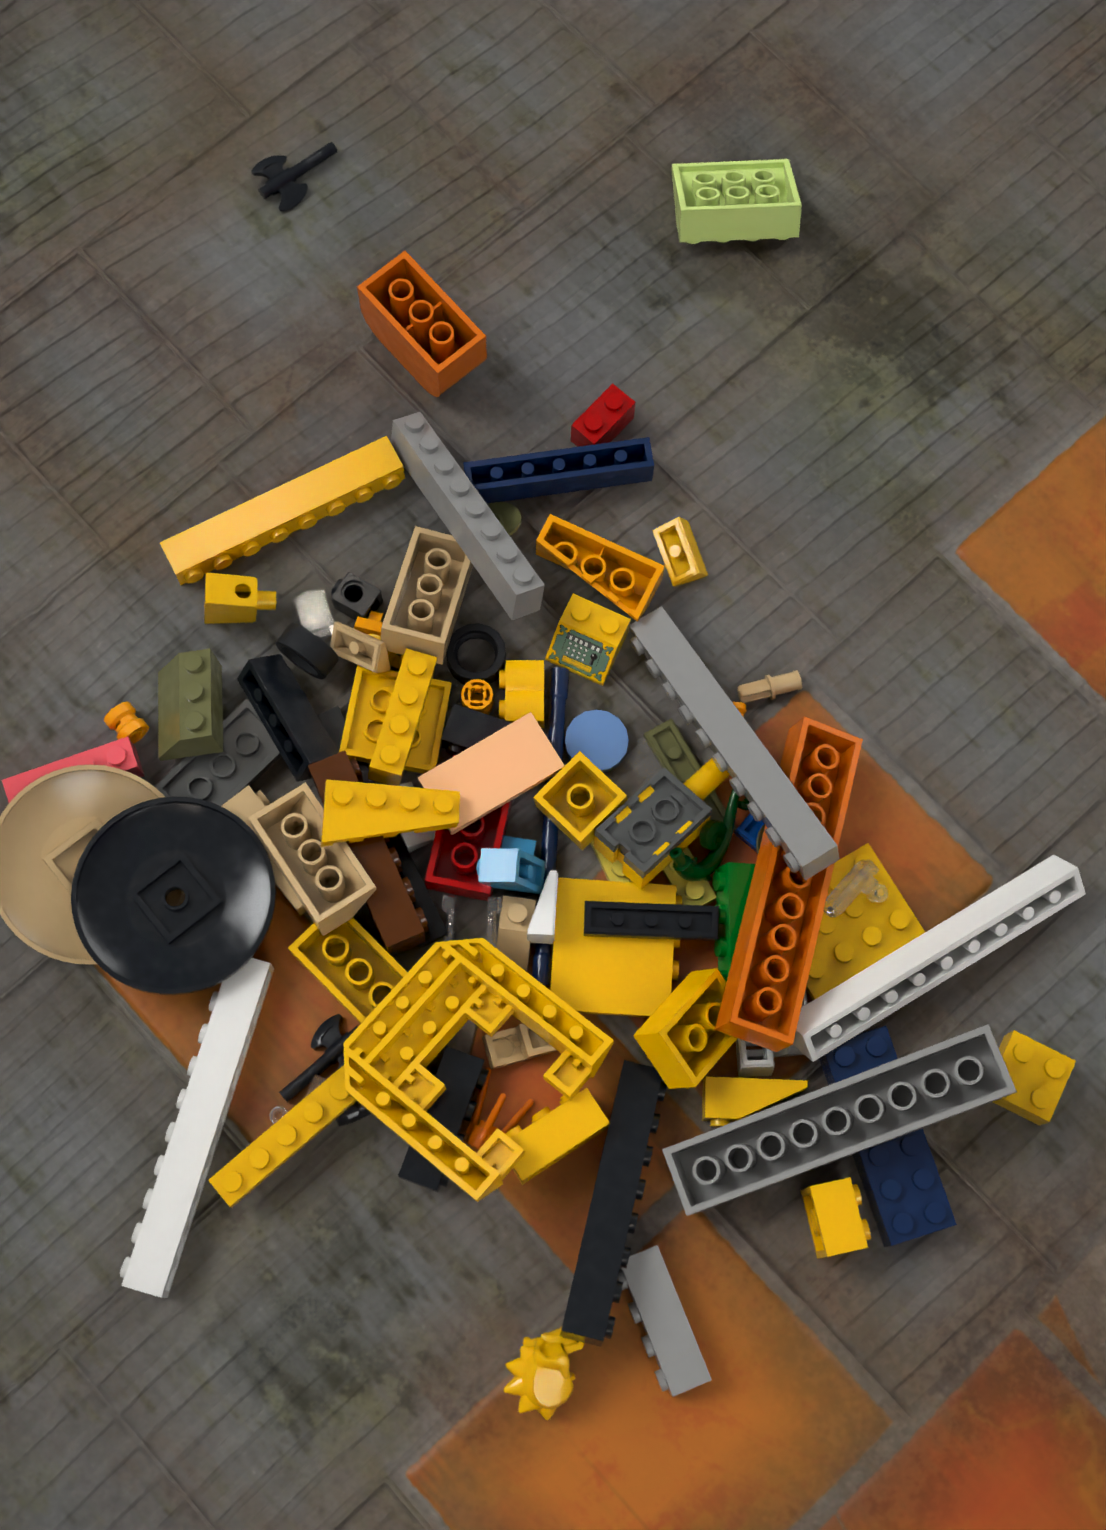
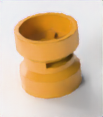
[461,679,494,715]
[104,701,149,744]

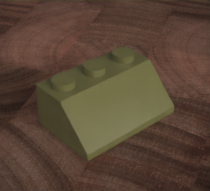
[158,648,223,761]

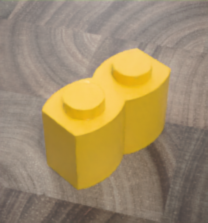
[499,660,544,728]

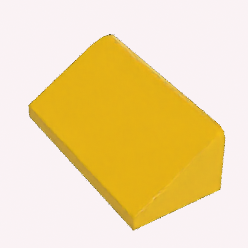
[652,517,708,587]

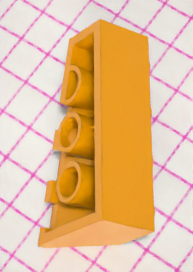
[536,514,665,622]

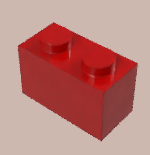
[570,383,636,447]

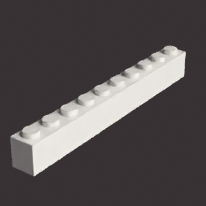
[793,855,1086,1062]
[120,958,275,1298]

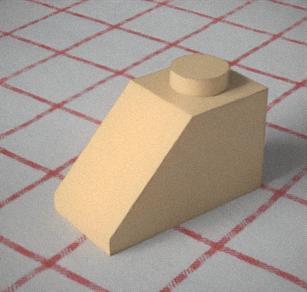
[496,895,536,972]

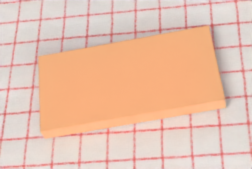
[417,712,565,835]

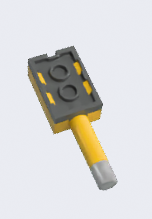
[593,758,729,889]

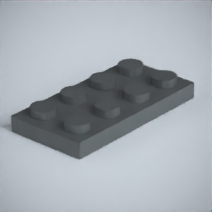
[154,699,282,806]

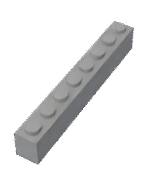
[391,412,545,620]

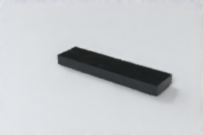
[584,901,719,941]

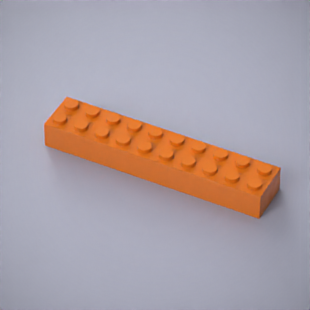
[715,716,863,1052]

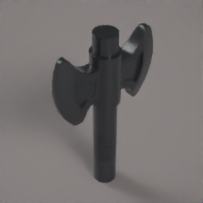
[251,142,338,212]
[279,1014,358,1103]

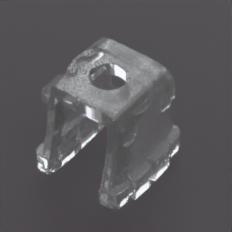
[442,895,502,948]

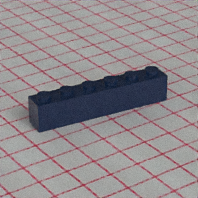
[463,437,654,504]

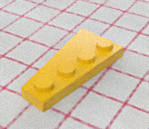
[321,779,460,847]

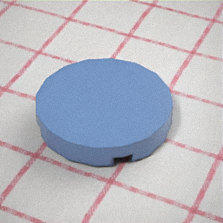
[565,709,629,773]

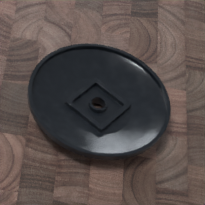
[71,796,276,995]

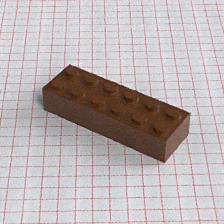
[308,750,429,957]

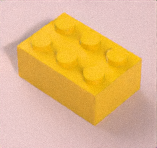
[633,968,737,1089]
[506,1088,610,1185]

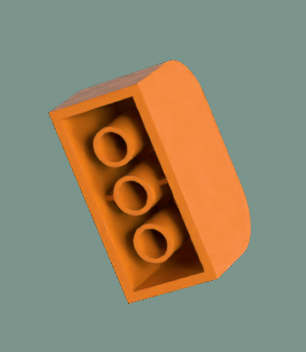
[357,251,487,397]

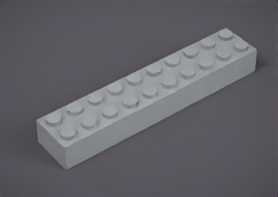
[662,1024,1017,1216]

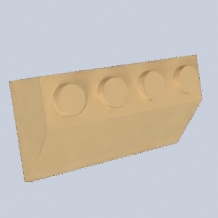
[248,782,377,936]

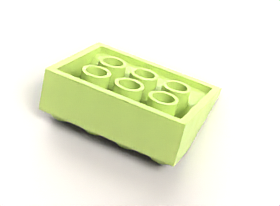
[672,159,802,244]

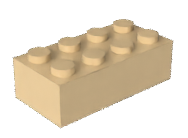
[381,526,473,665]

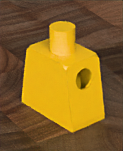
[204,573,276,624]

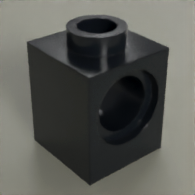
[331,572,383,621]

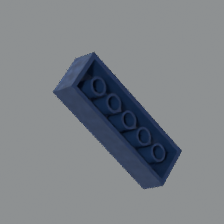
[819,1026,957,1247]

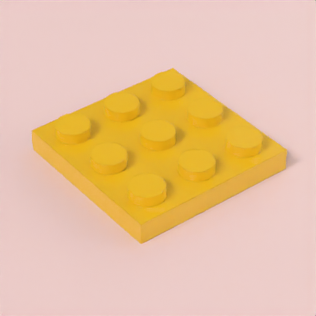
[339,665,452,774]

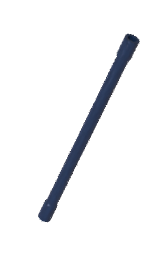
[532,667,569,987]

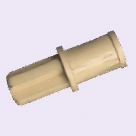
[737,670,802,703]

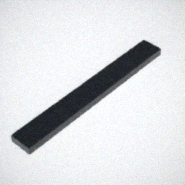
[317,706,449,949]

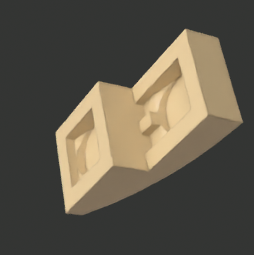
[482,1024,557,1070]

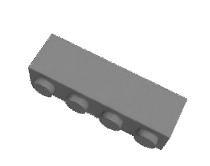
[617,1245,712,1397]

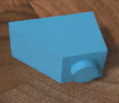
[477,848,546,894]

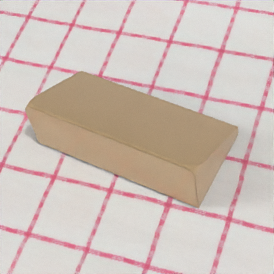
[330,621,391,673]

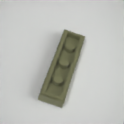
[643,718,737,832]

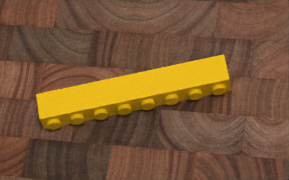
[160,436,405,585]

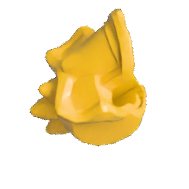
[503,1327,585,1420]

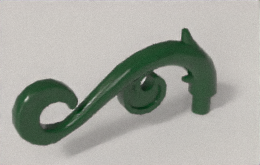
[670,789,749,882]

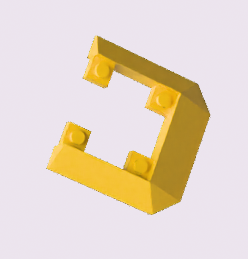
[343,938,614,1202]

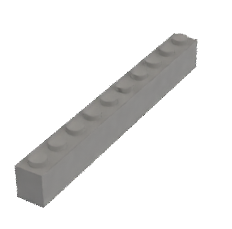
[629,606,840,880]

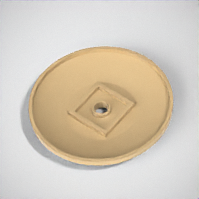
[0,765,185,965]

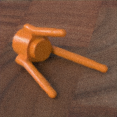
[465,1067,534,1150]

